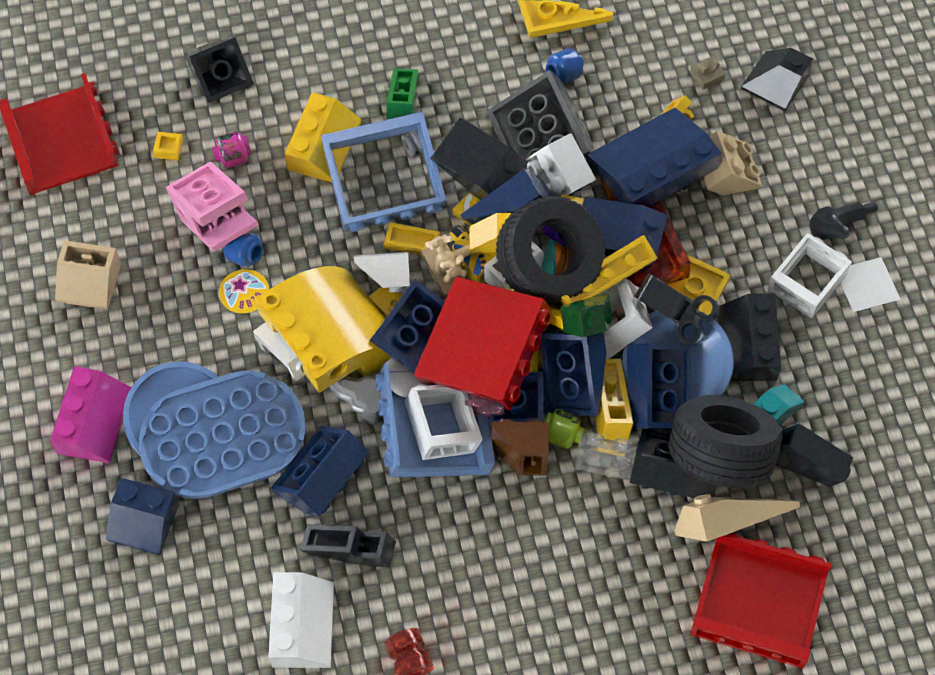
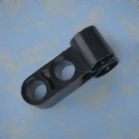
[634,273,720,345]

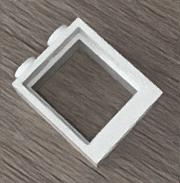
[768,233,852,319]
[599,278,653,359]
[404,384,483,460]

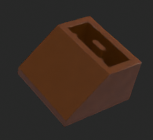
[492,419,549,476]

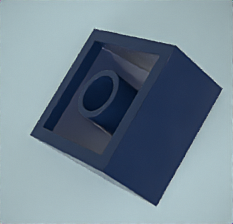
[106,478,179,555]

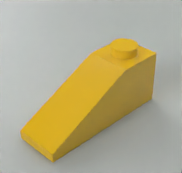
[596,359,633,444]

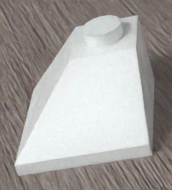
[354,252,410,292]

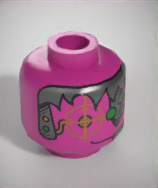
[212,132,252,168]

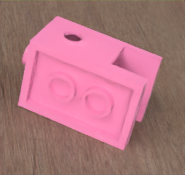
[166,162,259,252]

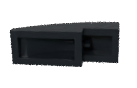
[300,524,396,568]

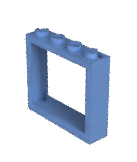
[321,112,446,232]

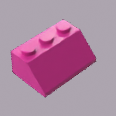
[50,366,131,463]

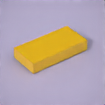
[383,222,441,255]

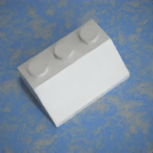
[269,572,334,668]

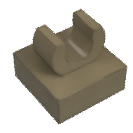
[690,56,725,90]

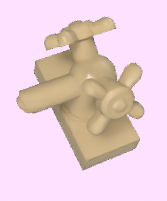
[421,234,474,299]

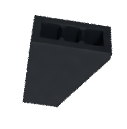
[775,423,853,487]

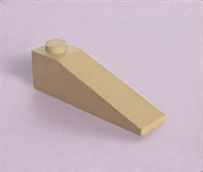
[675,494,800,542]

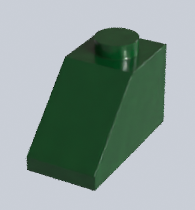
[561,293,612,337]

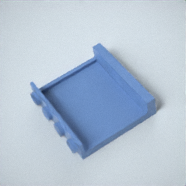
[375,364,495,477]

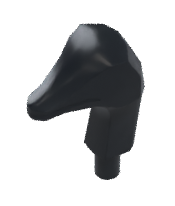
[809,201,878,240]

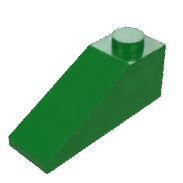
[387,68,418,120]

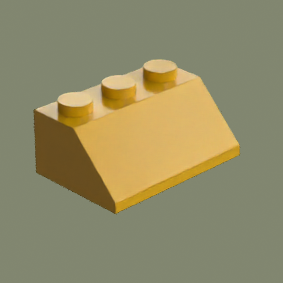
[285,92,362,183]

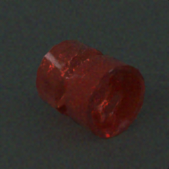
[384,628,434,675]

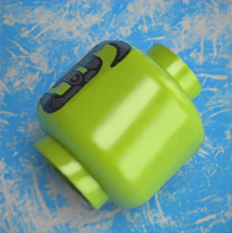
[545,409,585,449]

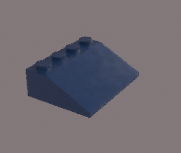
[587,107,722,207]

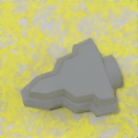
[330,375,381,426]

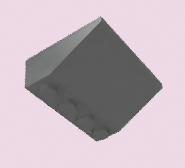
[487,70,595,170]

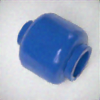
[546,48,584,84]
[223,232,263,267]

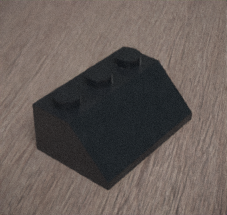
[718,293,781,381]
[629,428,717,500]

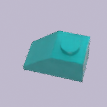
[753,384,805,427]

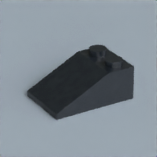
[430,117,528,200]

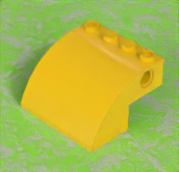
[254,266,391,393]

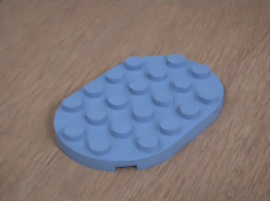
[139,371,305,499]

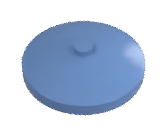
[622,311,734,398]
[123,362,218,456]

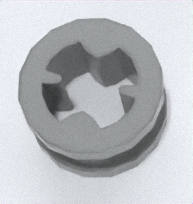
[401,131,422,157]

